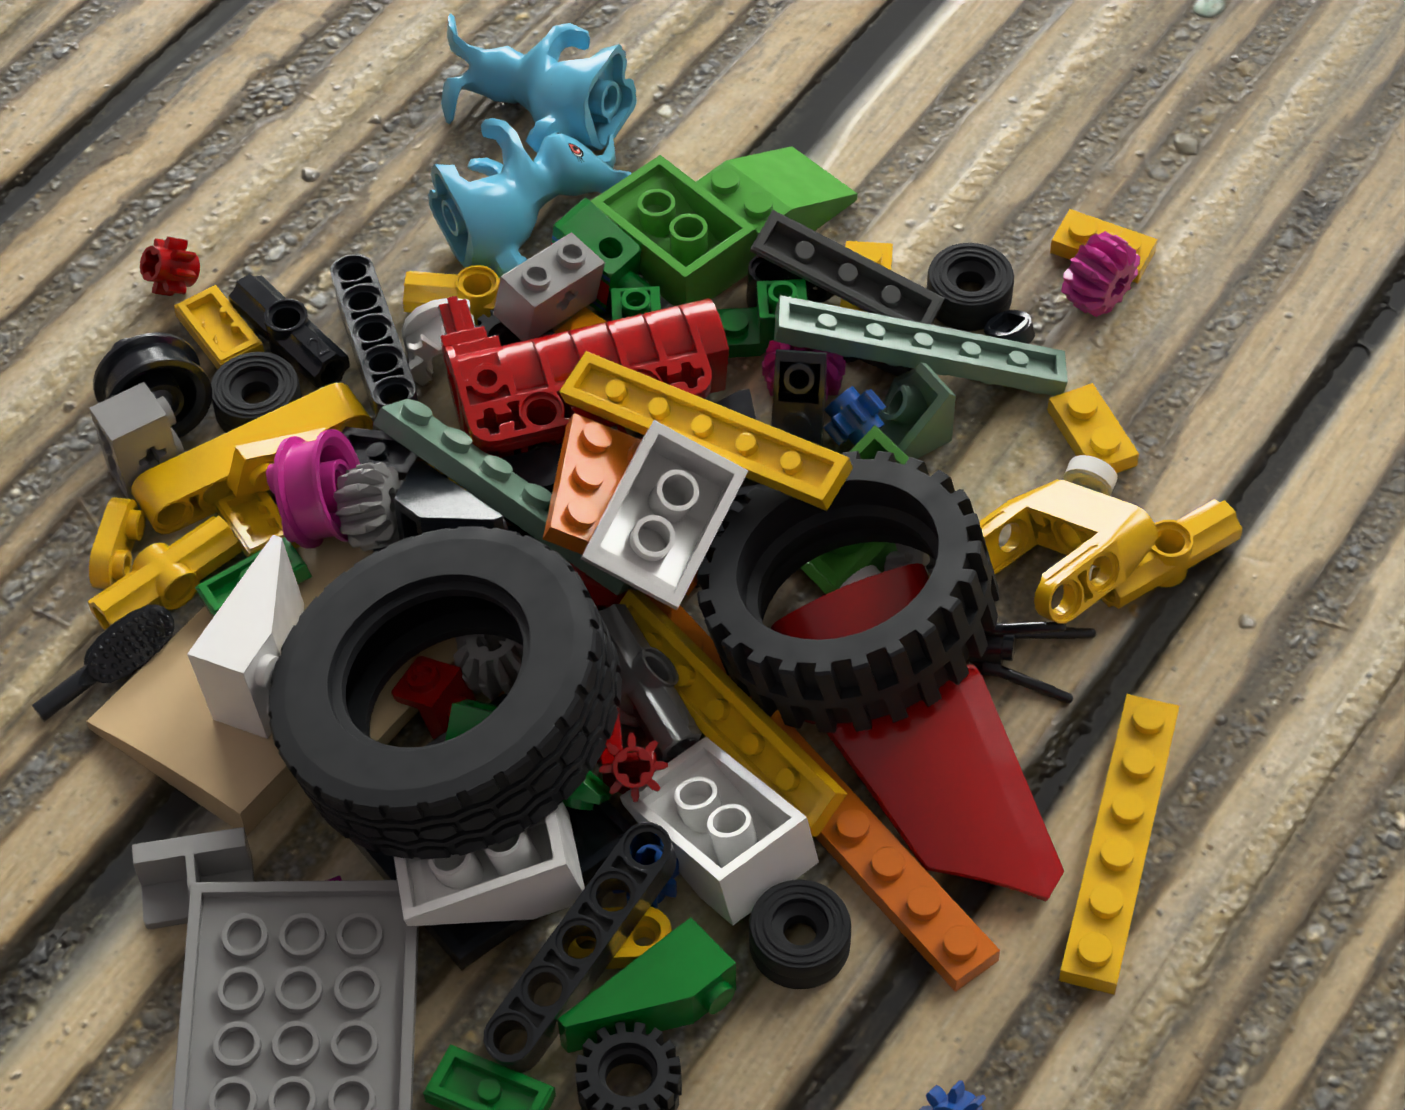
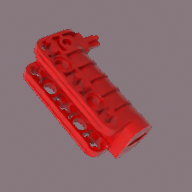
[438,296,729,458]

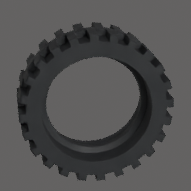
[697,451,999,733]

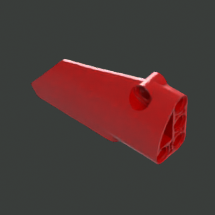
[771,563,1064,902]

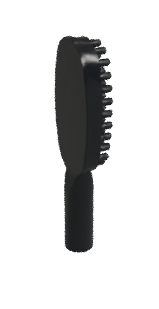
[31,604,175,722]

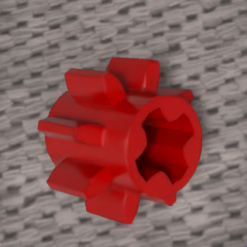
[140,236,200,296]
[599,733,668,802]

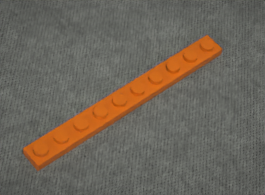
[645,594,1000,992]

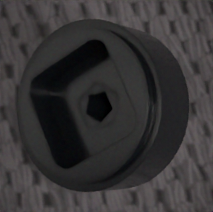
[984,310,1035,344]

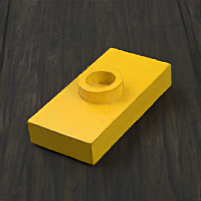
[174,285,264,369]
[214,491,301,557]

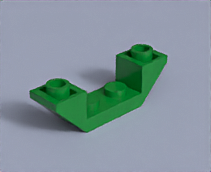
[611,279,807,358]

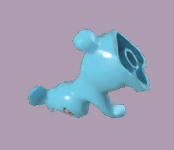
[441,13,637,153]
[428,118,632,278]

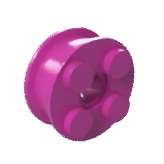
[266,429,360,549]

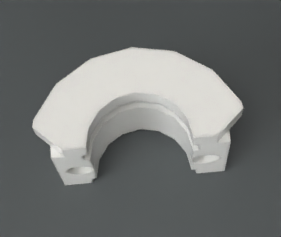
[402,298,475,386]

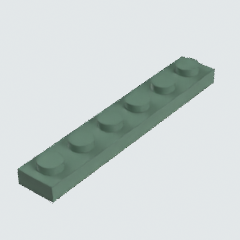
[774,295,1068,396]
[373,399,634,596]

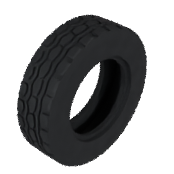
[268,527,622,859]

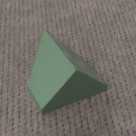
[878,362,956,459]

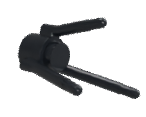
[969,621,1096,703]

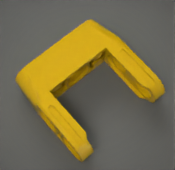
[979,479,1158,624]

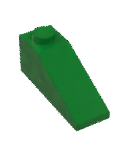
[557,917,736,1053]

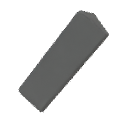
[750,210,945,325]

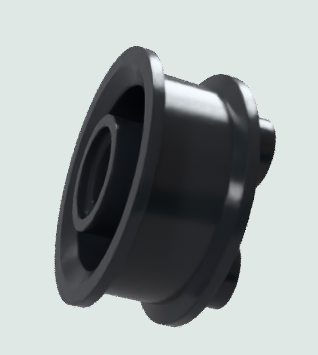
[93,332,213,438]

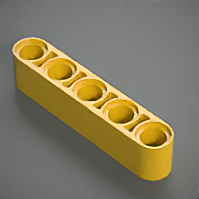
[131,383,373,534]

